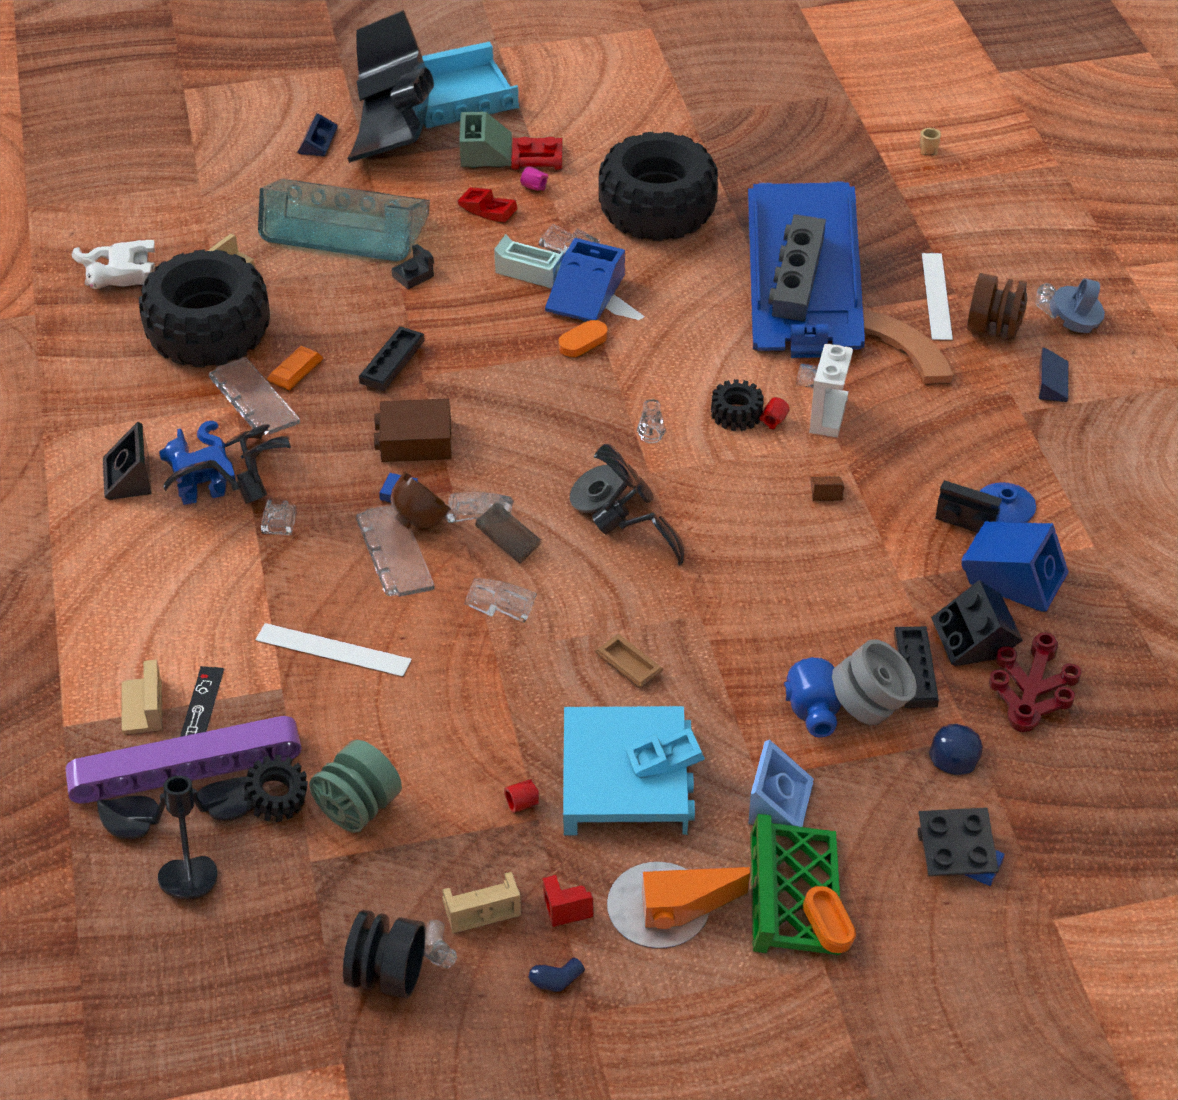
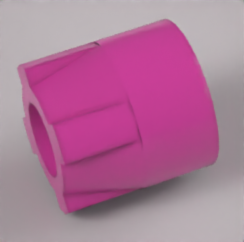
[521,166,549,191]

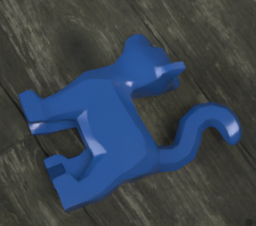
[159,421,236,505]

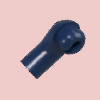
[528,957,585,992]

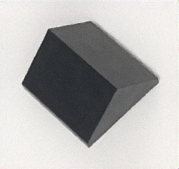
[103,422,152,500]

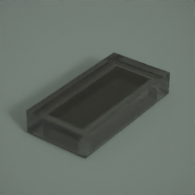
[475,502,541,564]

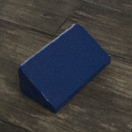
[297,113,338,156]
[1039,347,1068,402]

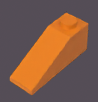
[642,867,750,929]

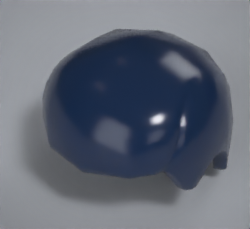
[929,724,983,775]

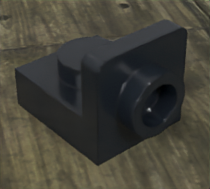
[392,244,434,290]

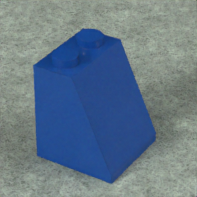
[961,521,1069,612]

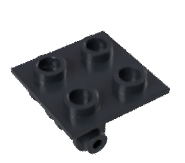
[917,808,999,877]

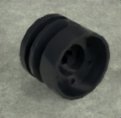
[343,910,426,999]

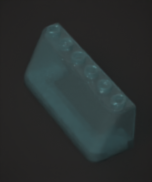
[258,179,430,261]

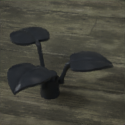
[163,423,291,504]
[592,444,684,566]
[97,775,249,900]

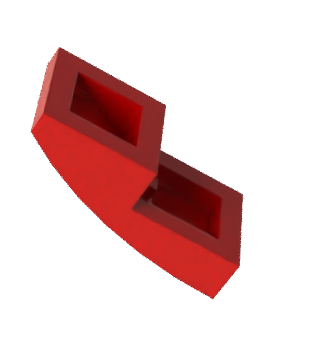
[457,187,518,223]

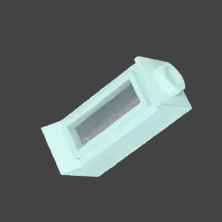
[494,234,564,288]

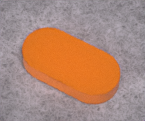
[558,320,607,357]
[803,886,856,953]

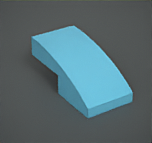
[625,727,705,777]

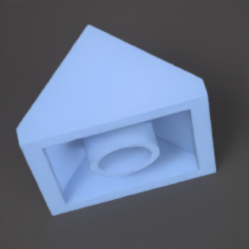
[748,740,814,827]

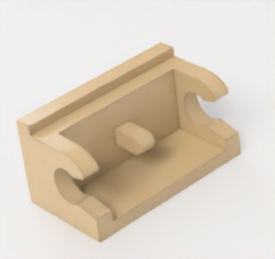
[442,872,521,933]

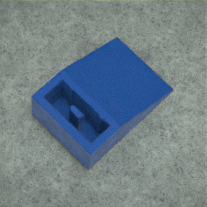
[545,238,625,322]

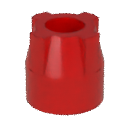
[760,397,790,429]
[504,779,539,813]

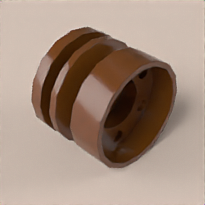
[967,273,1028,339]

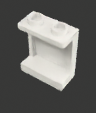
[809,344,853,438]

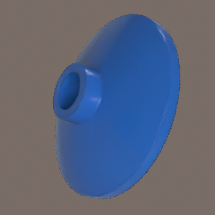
[980,482,1036,523]

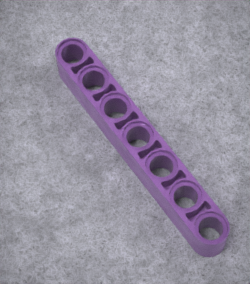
[66,716,302,803]

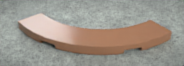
[863,309,953,384]

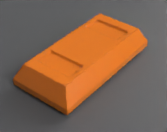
[267,345,324,391]

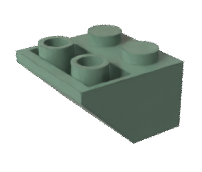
[459,112,512,168]

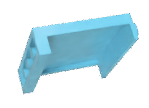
[422,42,519,128]
[563,706,695,835]

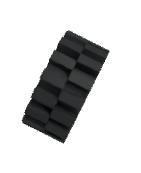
[711,379,764,431]
[243,755,308,822]

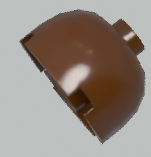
[390,472,451,529]

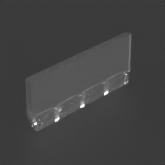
[209,357,300,435]
[356,505,435,597]

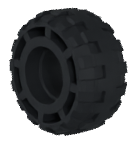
[599,132,718,241]
[139,249,270,368]

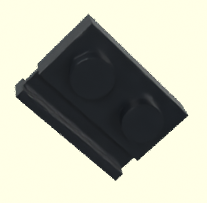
[935,480,1002,533]

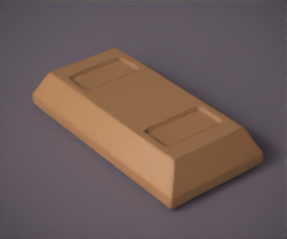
[595,634,663,688]

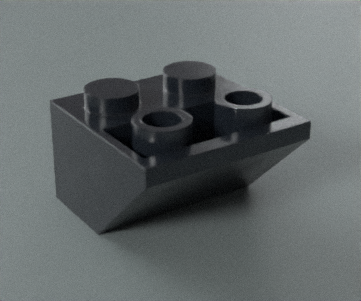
[931,580,1023,666]

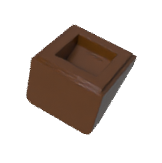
[810,476,844,501]

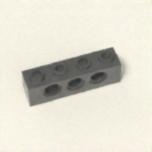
[768,214,826,322]

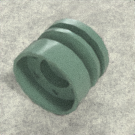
[309,739,402,833]

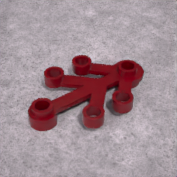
[989,632,1082,732]

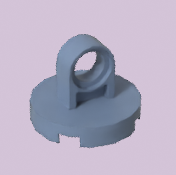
[1049,278,1105,333]

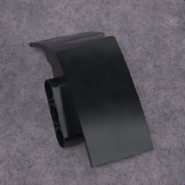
[347,10,434,163]

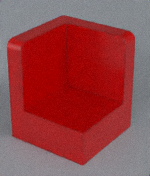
[542,875,594,927]

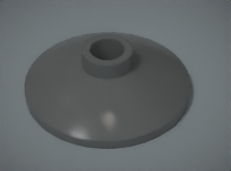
[570,465,624,513]

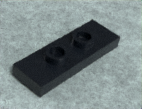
[359,326,425,391]
[894,626,939,708]

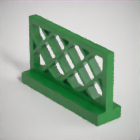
[750,814,841,955]

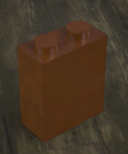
[374,398,452,462]

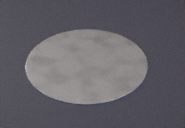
[607,862,709,948]

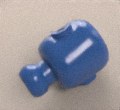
[784,657,842,738]

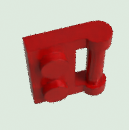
[511,137,563,170]

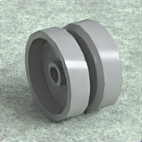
[832,639,917,725]

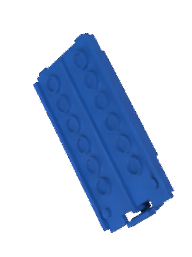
[748,181,865,358]

